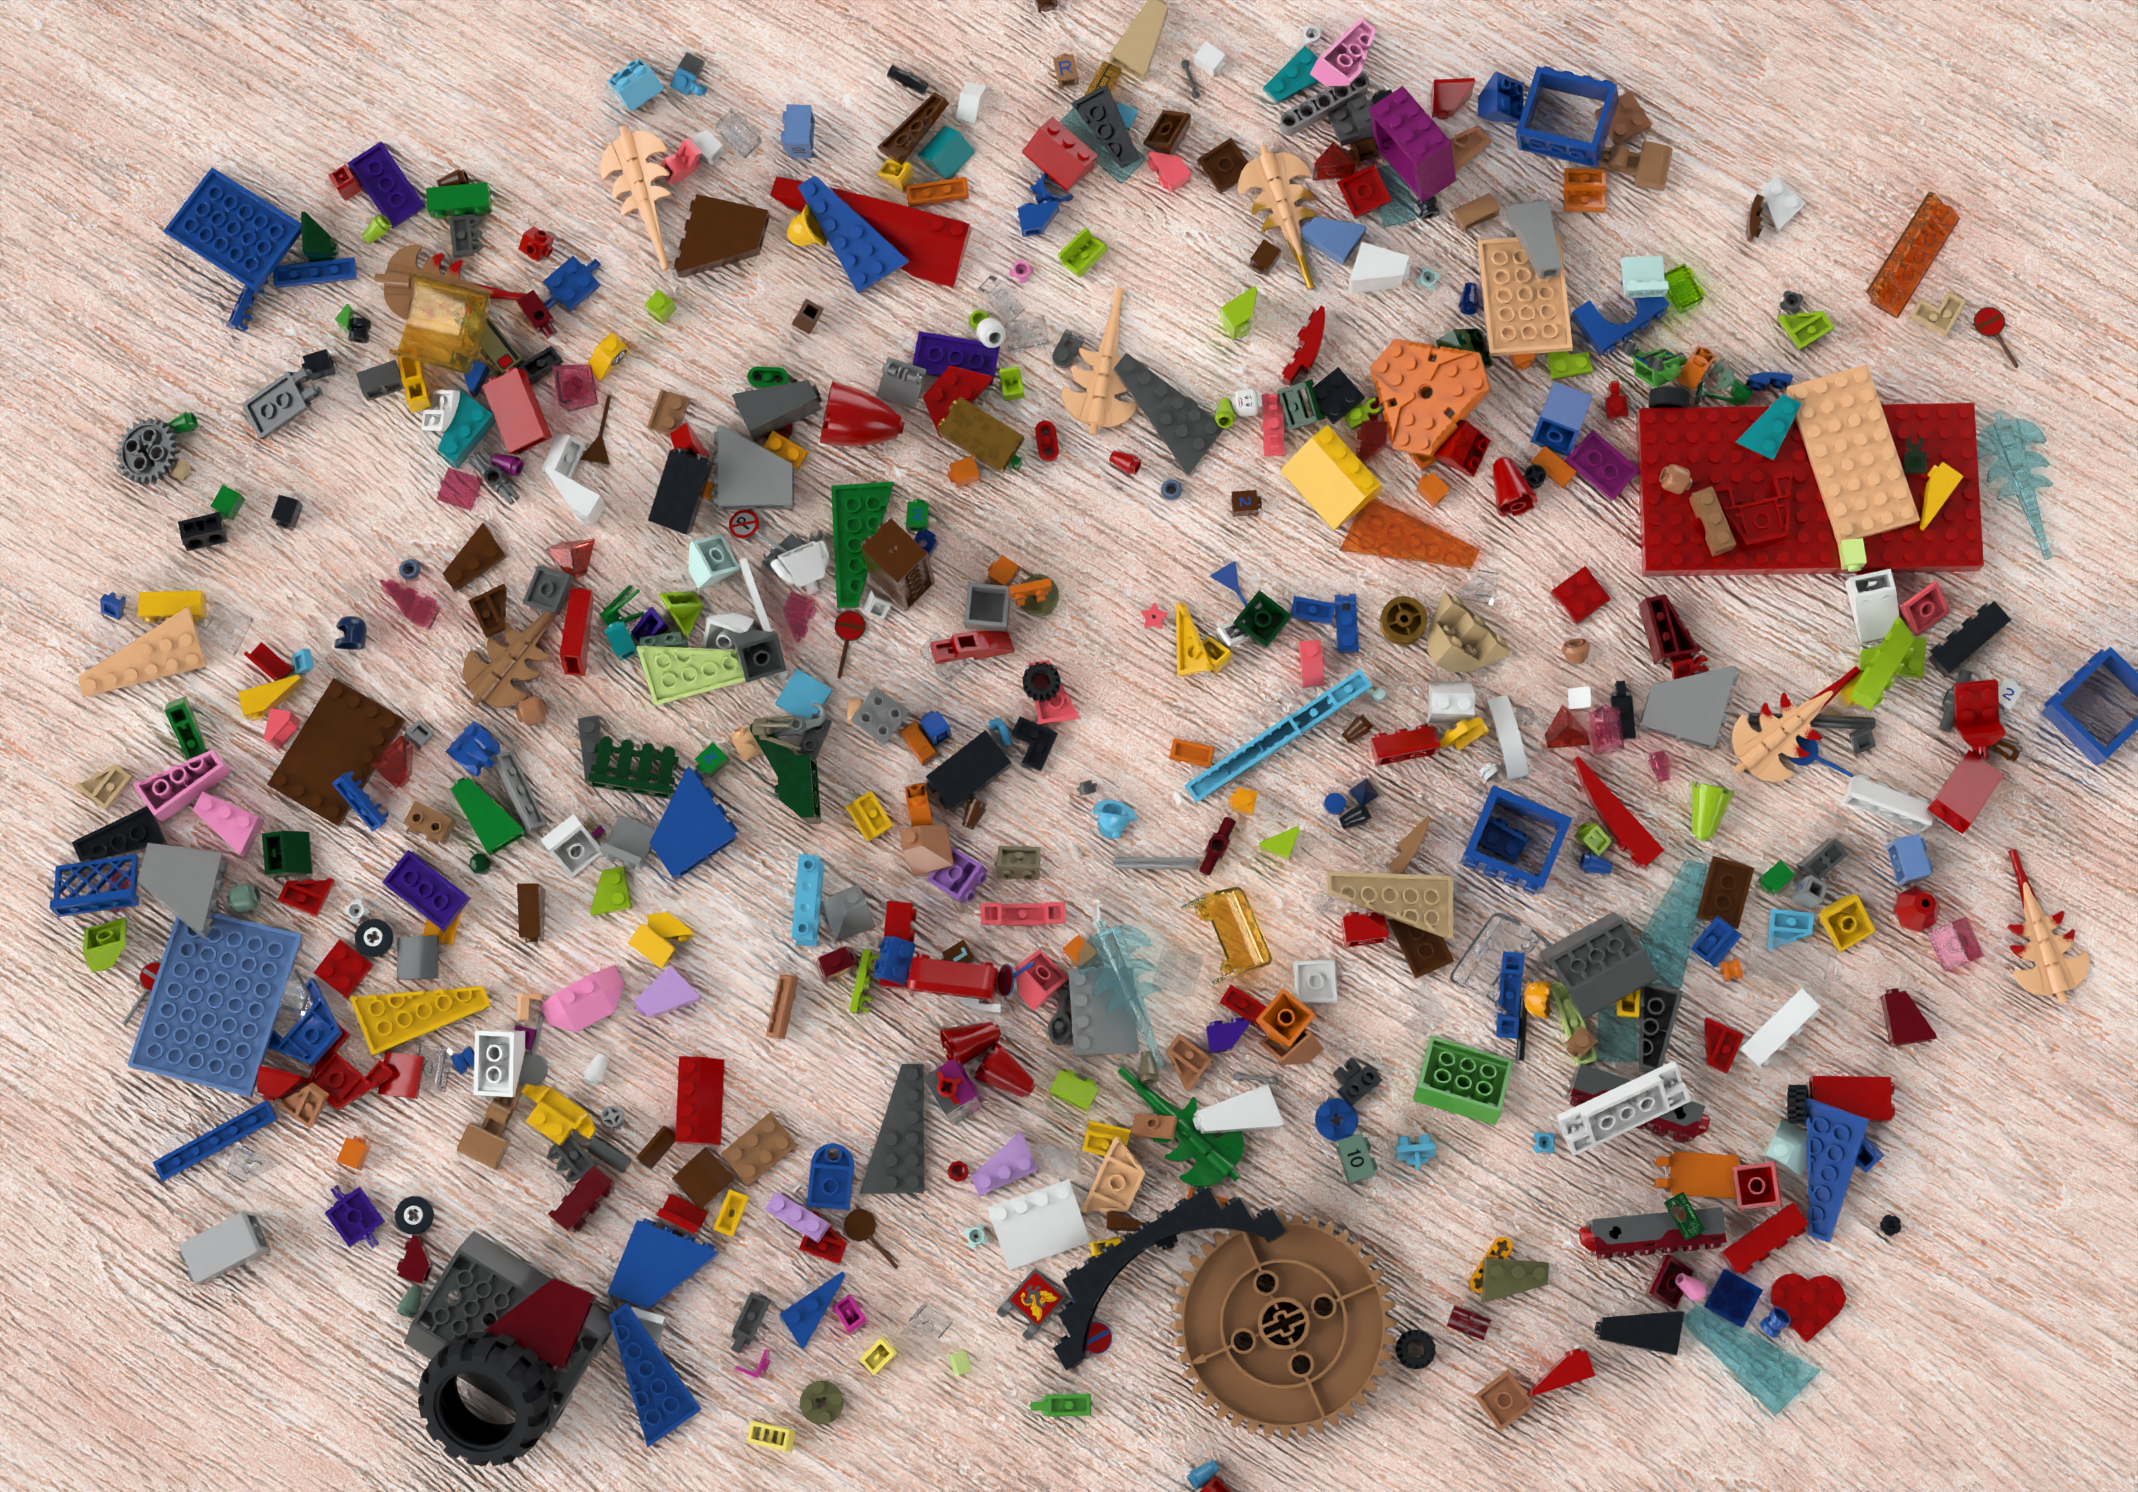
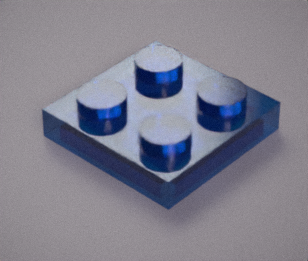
[1703,1268,1763,1329]

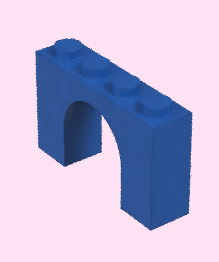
[1571,280,1669,356]

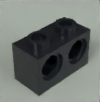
[178,512,228,551]

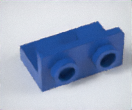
[1478,818,1529,864]

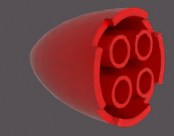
[820,381,905,446]

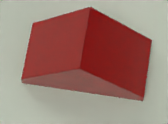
[329,164,362,201]

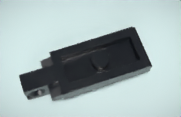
[1610,681,1636,740]

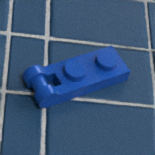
[1334,594,1359,653]

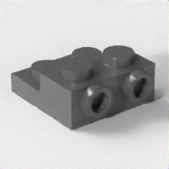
[1328,96,1374,147]

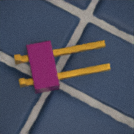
[583,817,606,840]

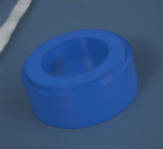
[1324,793,1346,815]

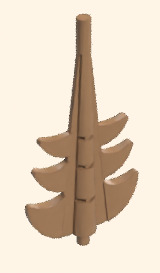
[463,584,577,708]

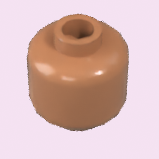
[1659,464,1693,494]
[516,696,549,726]

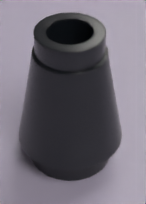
[1339,804,1372,830]

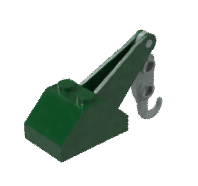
[750,703,827,825]

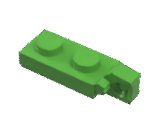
[1030,1394,1091,1417]

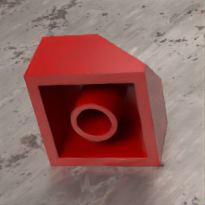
[1341,912,1389,948]

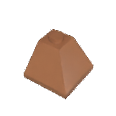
[900,825,954,876]
[1260,1028,1324,1065]

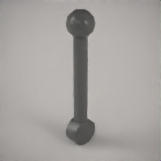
[1181,60,1200,99]

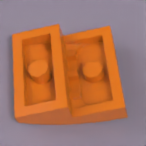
[1564,168,1606,212]

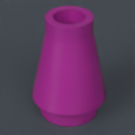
[491,453,524,476]

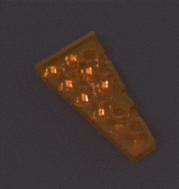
[1339,499,1480,569]

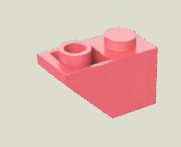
[1147,151,1191,193]

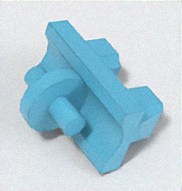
[1396,1134,1436,1170]

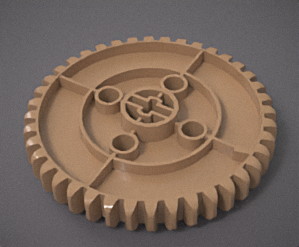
[1170,1210,1397,1440]

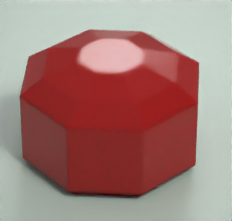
[947,1161,969,1182]

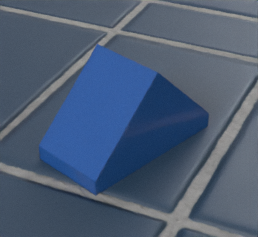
[457,353,490,397]

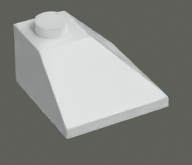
[702,613,755,649]

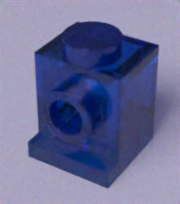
[914,530,938,559]

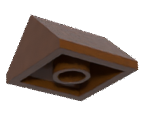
[1143,110,1191,155]

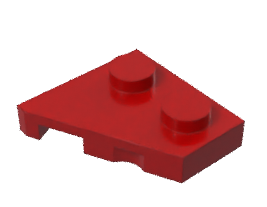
[799,1211,847,1265]

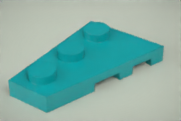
[1263,46,1319,104]
[1735,394,1802,460]

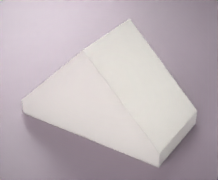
[956,81,987,124]
[1216,620,1250,650]

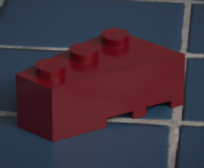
[1638,594,1701,664]
[548,1165,615,1233]

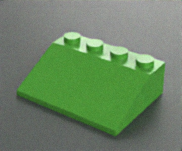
[1413,1036,1513,1125]

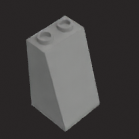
[178,1210,271,1285]

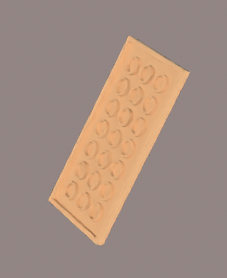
[1786,364,1920,545]

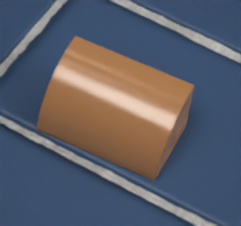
[1451,193,1500,232]

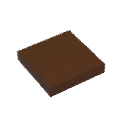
[1197,138,1249,194]

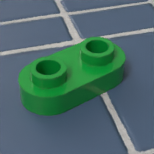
[747,366,789,389]

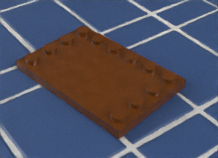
[267,678,406,827]

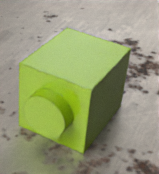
[645,289,677,324]

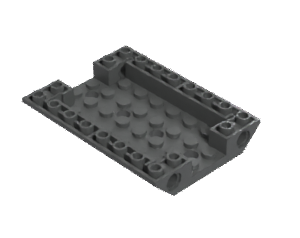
[404,1231,613,1433]

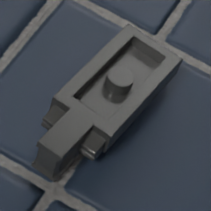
[731,1292,771,1354]

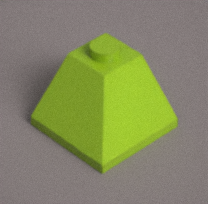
[83,917,127,973]

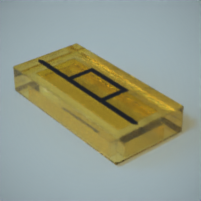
[1085,61,1122,95]

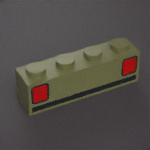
[454,297,524,376]

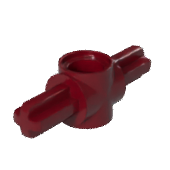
[1199,817,1236,876]

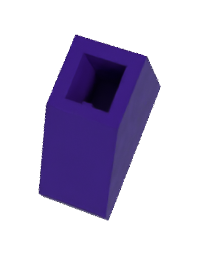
[1206,1017,1249,1054]

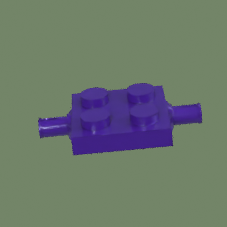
[325,1185,386,1249]

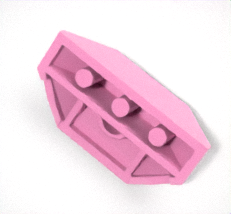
[540,965,625,1032]

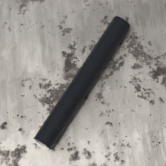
[1516,996,1527,1061]

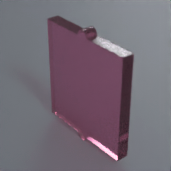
[437,468,483,511]

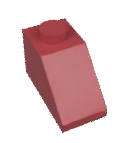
[1298,640,1324,688]

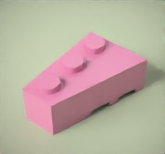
[193,791,264,858]

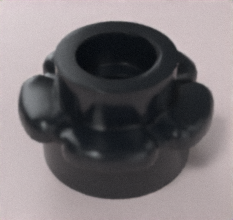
[1880,1214,1901,1236]

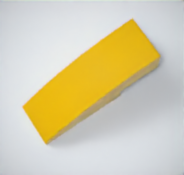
[396,347,432,413]

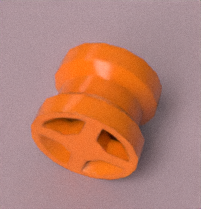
[1720,958,1743,982]

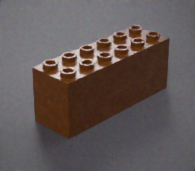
[861,518,935,611]

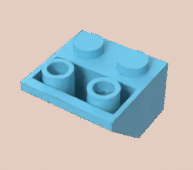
[607,58,664,112]

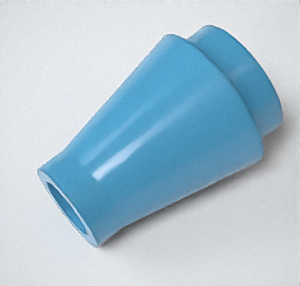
[1186,1460,1220,1490]

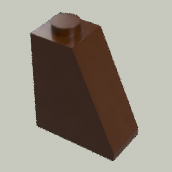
[517,883,545,944]

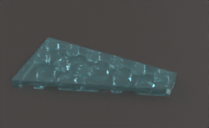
[1683,1305,1821,1416]

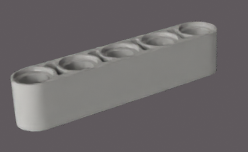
[1280,72,1369,136]

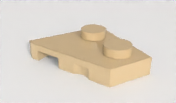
[74,764,134,811]

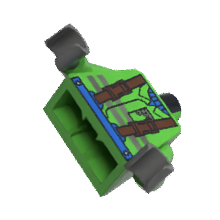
[1622,340,1687,388]

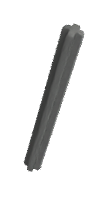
[1748,712,1876,730]

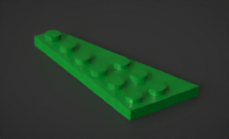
[831,482,894,609]

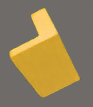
[628,923,675,969]

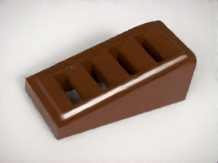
[1106,1211,1144,1231]

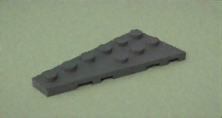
[1114,352,1225,477]
[859,1064,924,1194]

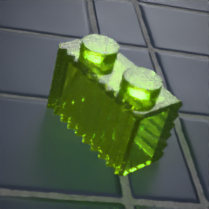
[1664,263,1704,314]

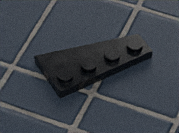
[1070,85,1140,168]

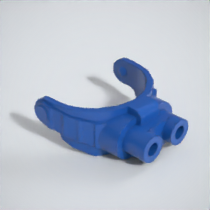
[1030,173,1073,204]

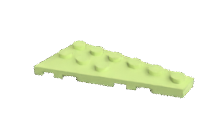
[637,646,745,706]

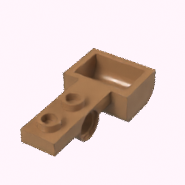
[1598,141,1673,191]
[457,1084,524,1170]

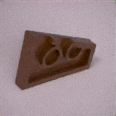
[442,523,506,592]

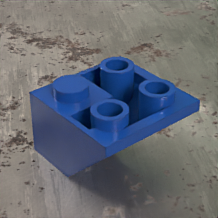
[1478,72,1524,122]

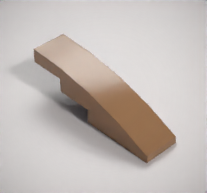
[1387,815,1431,874]

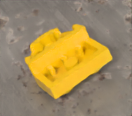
[1439,717,1489,751]

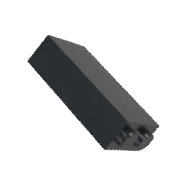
[648,447,714,535]
[926,730,1012,812]

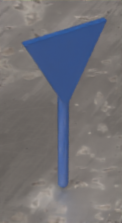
[1209,561,1248,607]

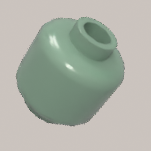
[227,883,261,913]

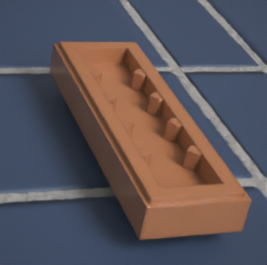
[766,974,799,1040]

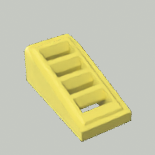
[746,1420,796,1451]

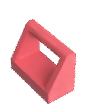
[264,708,300,749]

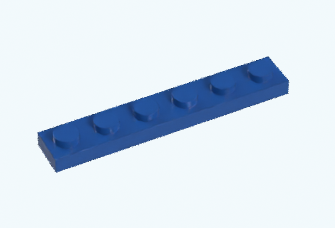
[152,1100,278,1182]

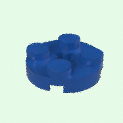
[1315,1098,1358,1142]

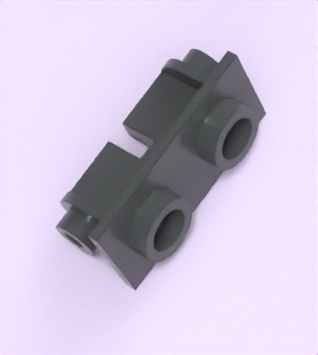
[797,714,833,760]

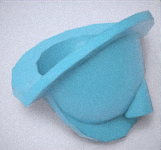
[1092,799,1138,839]

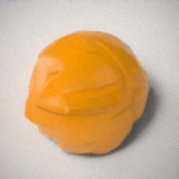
[1524,980,1552,1019]

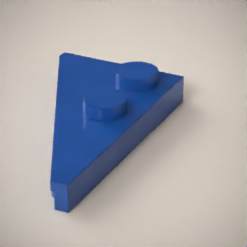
[780,1271,845,1349]

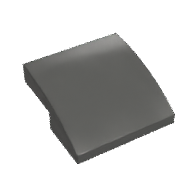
[397,936,439,980]

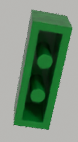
[426,182,492,219]

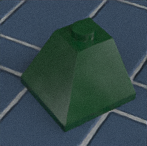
[301,211,339,262]

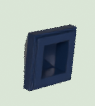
[1349,778,1379,805]

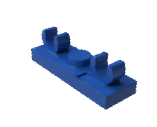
[226,280,269,331]
[332,771,389,832]

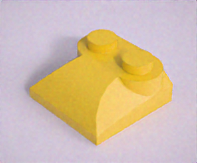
[1818,894,1876,953]

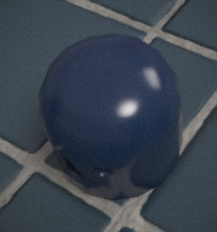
[334,616,367,650]

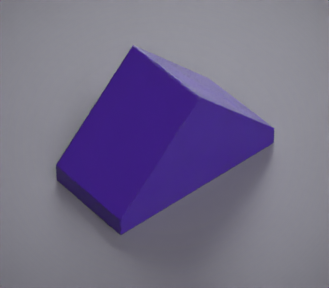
[631,606,669,643]

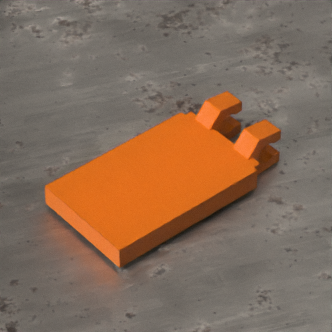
[1654,1151,1739,1199]

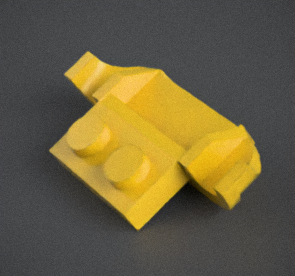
[521,1083,596,1146]

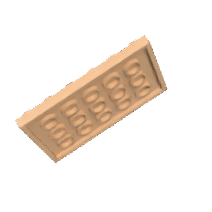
[1477,234,1573,357]

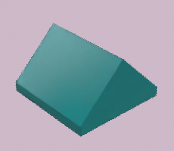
[917,126,975,180]

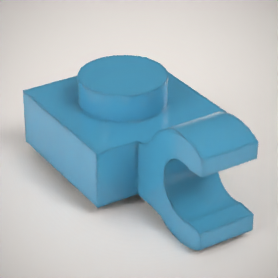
[670,67,708,97]

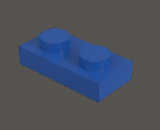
[1291,596,1335,625]

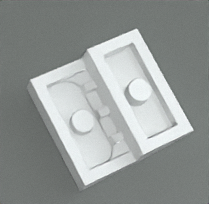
[421,390,460,431]

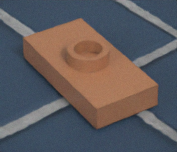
[1131,1114,1177,1139]

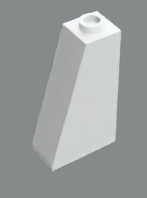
[1193,1084,1284,1134]

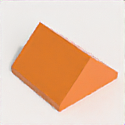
[1256,988,1316,1047]

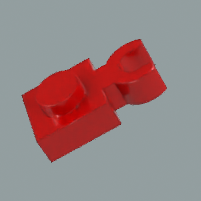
[1670,655,1709,680]

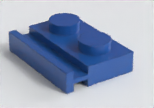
[1690,915,1742,968]

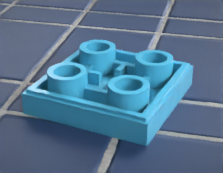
[775,669,833,719]

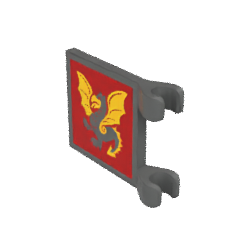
[997,1268,1067,1341]

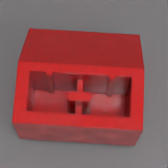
[1433,418,1491,477]

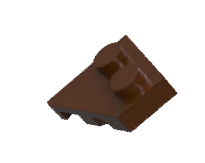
[468,584,507,639]

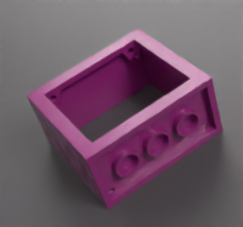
[1369,86,1456,203]

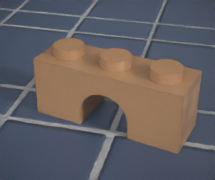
[1689,486,1736,557]

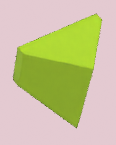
[659,591,704,638]

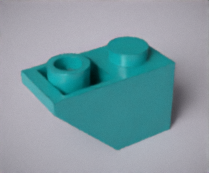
[604,621,637,661]

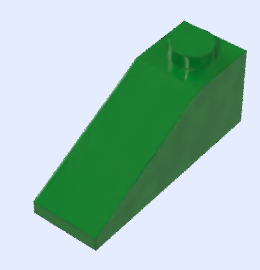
[164,696,208,760]

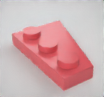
[1028,660,1080,725]

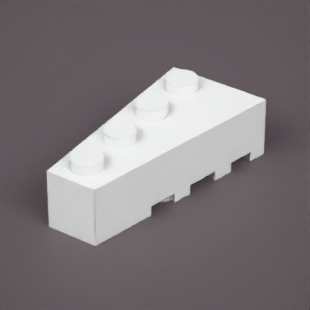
[1740,986,1821,1067]

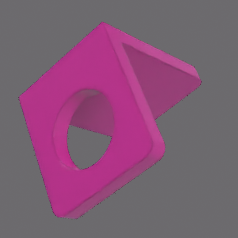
[735,1349,770,1378]

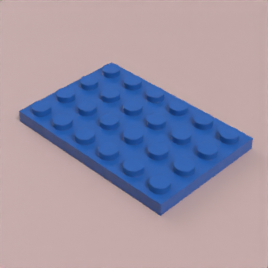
[163,167,302,293]

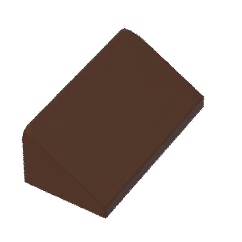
[637,1125,675,1169]

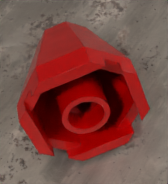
[1893,886,1941,932]

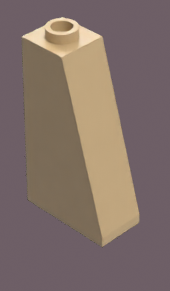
[1110,0,1168,82]

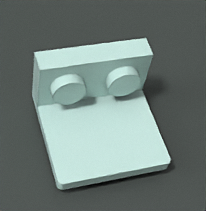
[1621,256,1669,298]

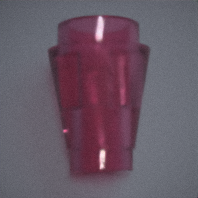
[1648,750,1670,782]

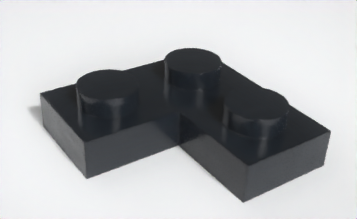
[1011,716,1058,772]

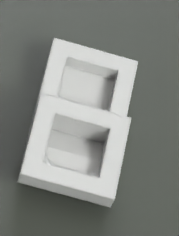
[958,997,1001,1014]

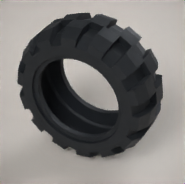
[418,1331,554,1466]

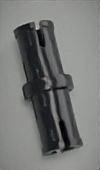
[887,65,929,95]

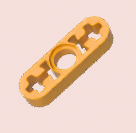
[1469,1237,1513,1293]

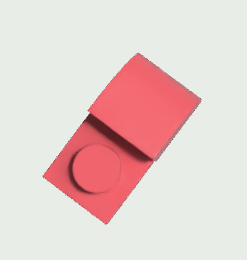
[661,138,702,186]

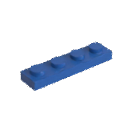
[273,257,357,288]

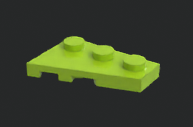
[1859,637,1927,679]

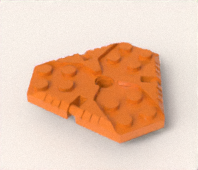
[1370,339,1491,457]

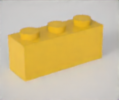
[138,590,206,624]

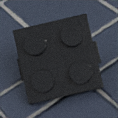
[1306,367,1365,425]

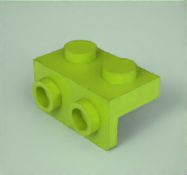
[1058,228,1108,278]

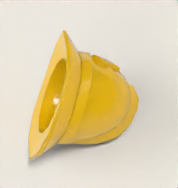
[786,204,827,247]

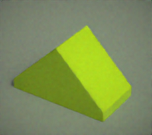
[1259,826,1300,860]

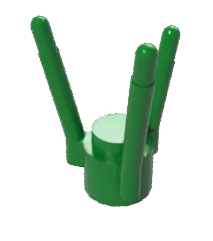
[600,585,645,625]

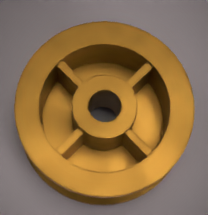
[1380,596,1427,646]

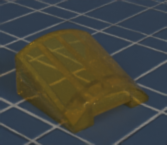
[388,273,490,375]

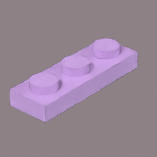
[764,1192,830,1243]

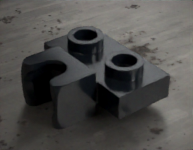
[1333,1058,1382,1107]

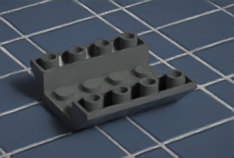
[1539,912,1658,1020]

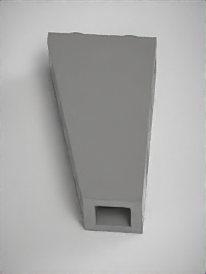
[1506,199,1562,279]

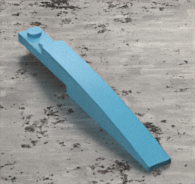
[1184,668,1373,803]

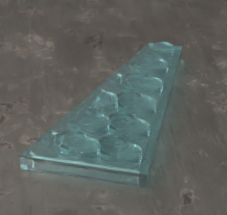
[1639,859,1707,989]

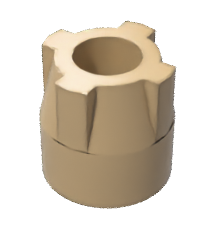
[170,460,191,481]

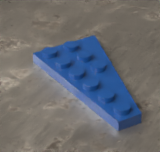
[1806,1097,1870,1243]

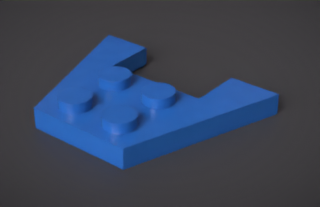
[268,978,343,1066]

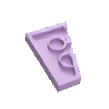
[971,1131,1039,1197]

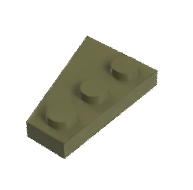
[1481,1258,1549,1303]

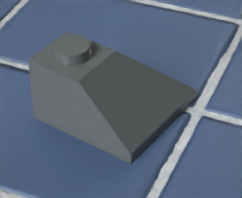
[732,630,786,683]

